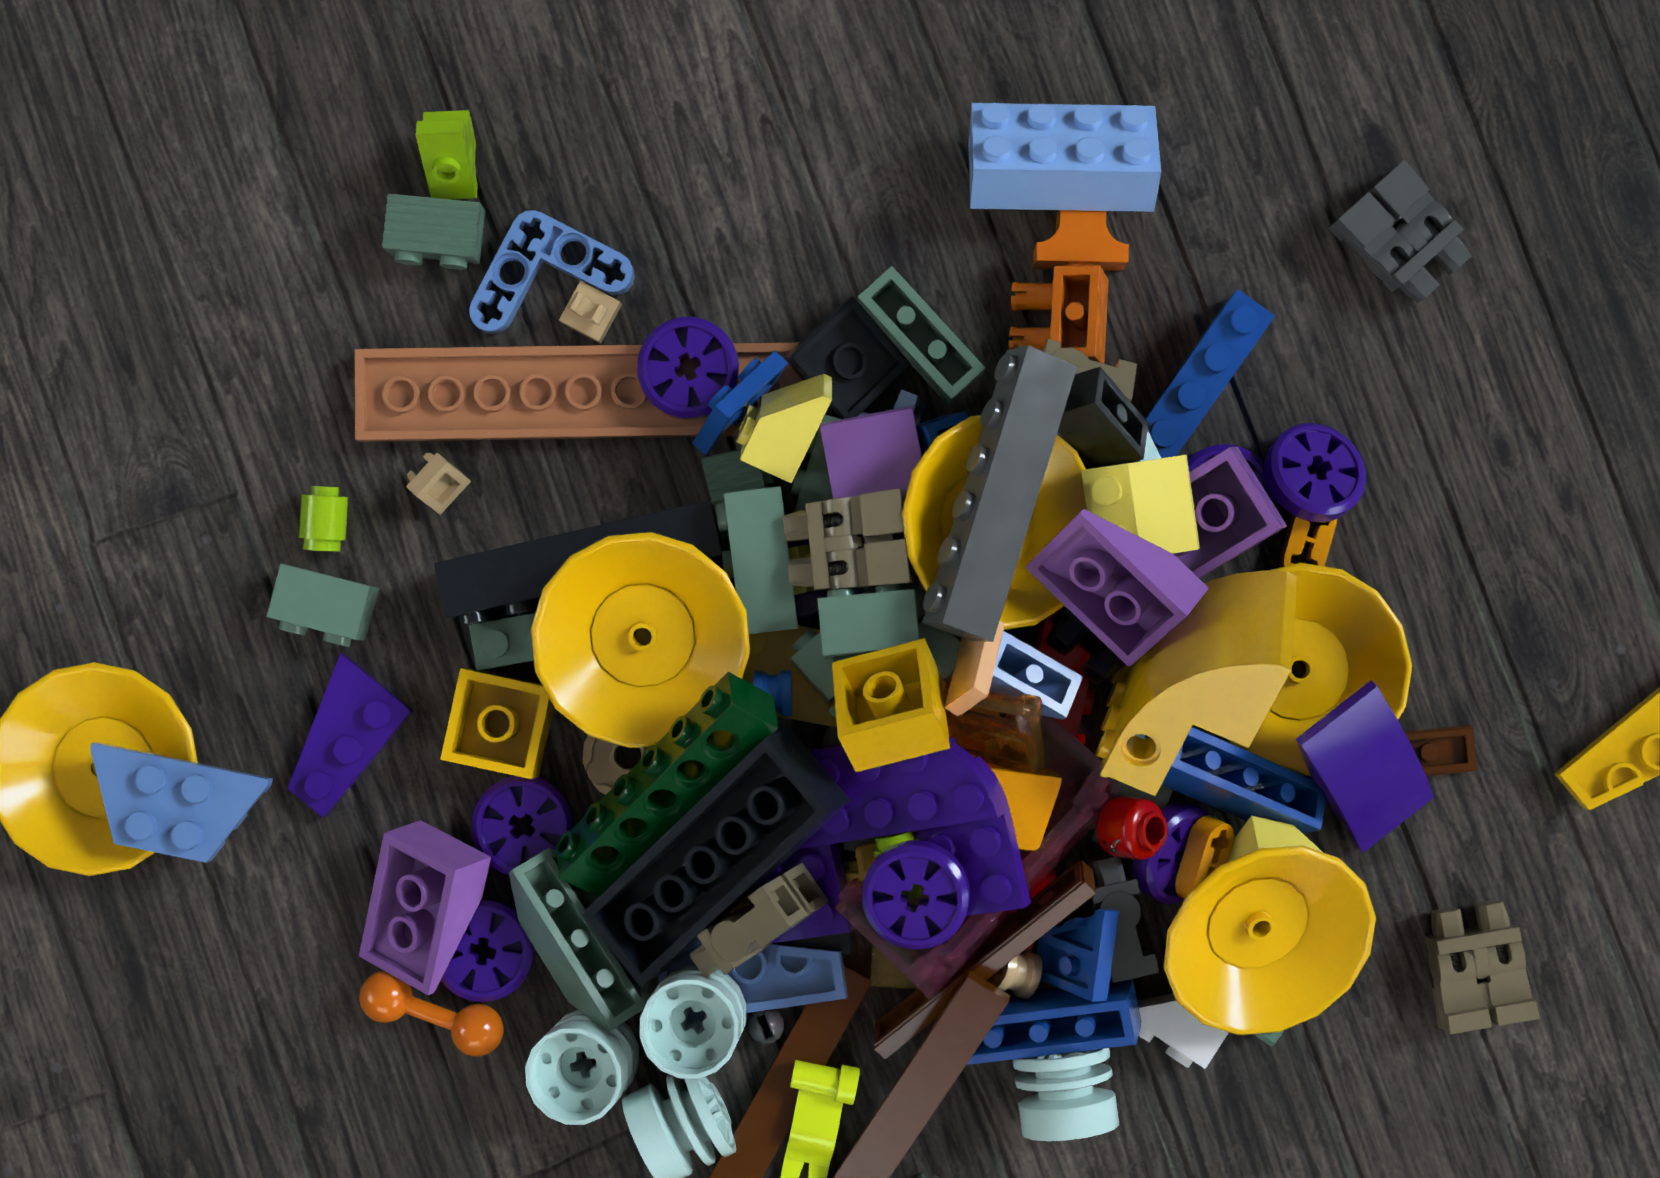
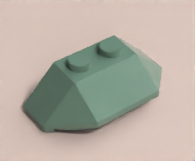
[509,848,650,1032]

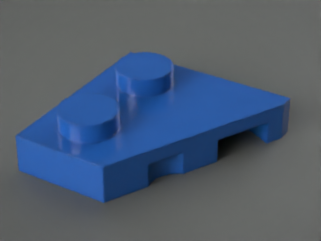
[692,351,788,456]
[1036,909,1120,1002]

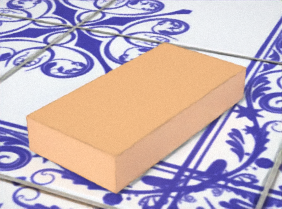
[944,621,1004,716]

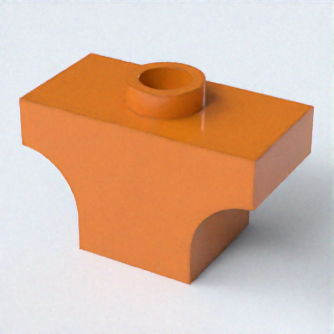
[1033,210,1129,271]

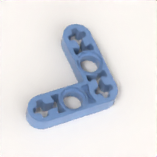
[469,210,635,335]

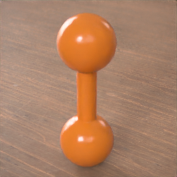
[359,970,504,1057]

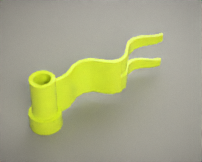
[780,1060,860,1178]

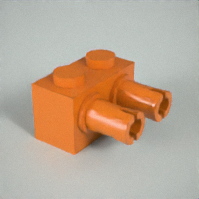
[1009,265,1109,364]

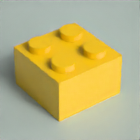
[832,638,950,772]
[440,668,554,779]

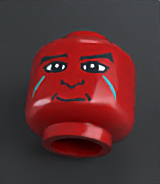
[1096,796,1168,860]

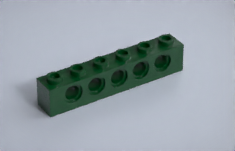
[555,672,778,897]

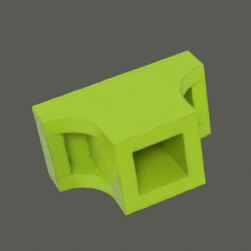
[415,110,478,200]

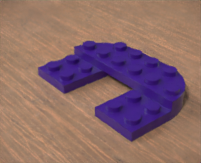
[754,737,1031,943]

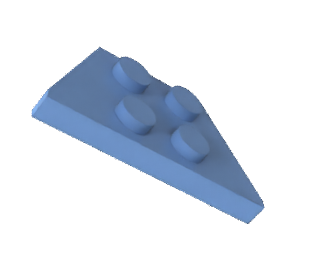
[90,742,273,863]

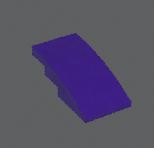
[1296,680,1434,853]

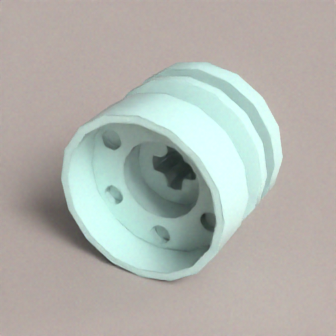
[640,964,746,1079]
[525,1010,639,1125]
[1012,1048,1119,1141]
[622,1074,737,1178]

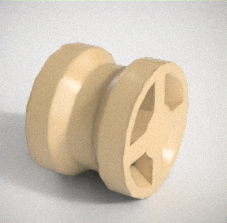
[987,951,1042,999]

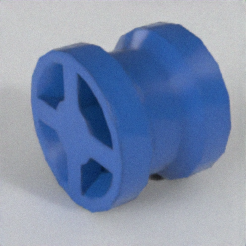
[753,670,792,717]

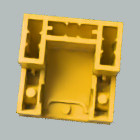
[1096,570,1297,796]

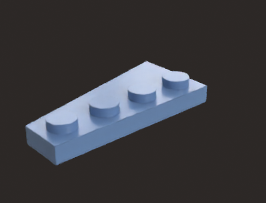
[658,940,848,1021]

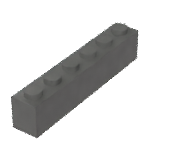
[922,345,1078,642]

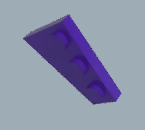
[288,653,414,817]

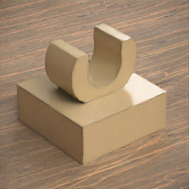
[559,280,622,344]
[406,453,471,515]

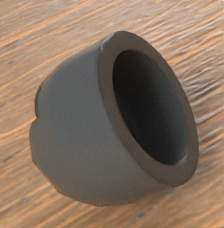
[747,1009,784,1044]

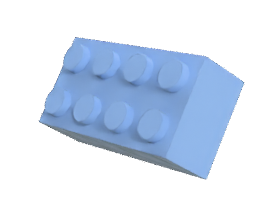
[968,103,1161,212]

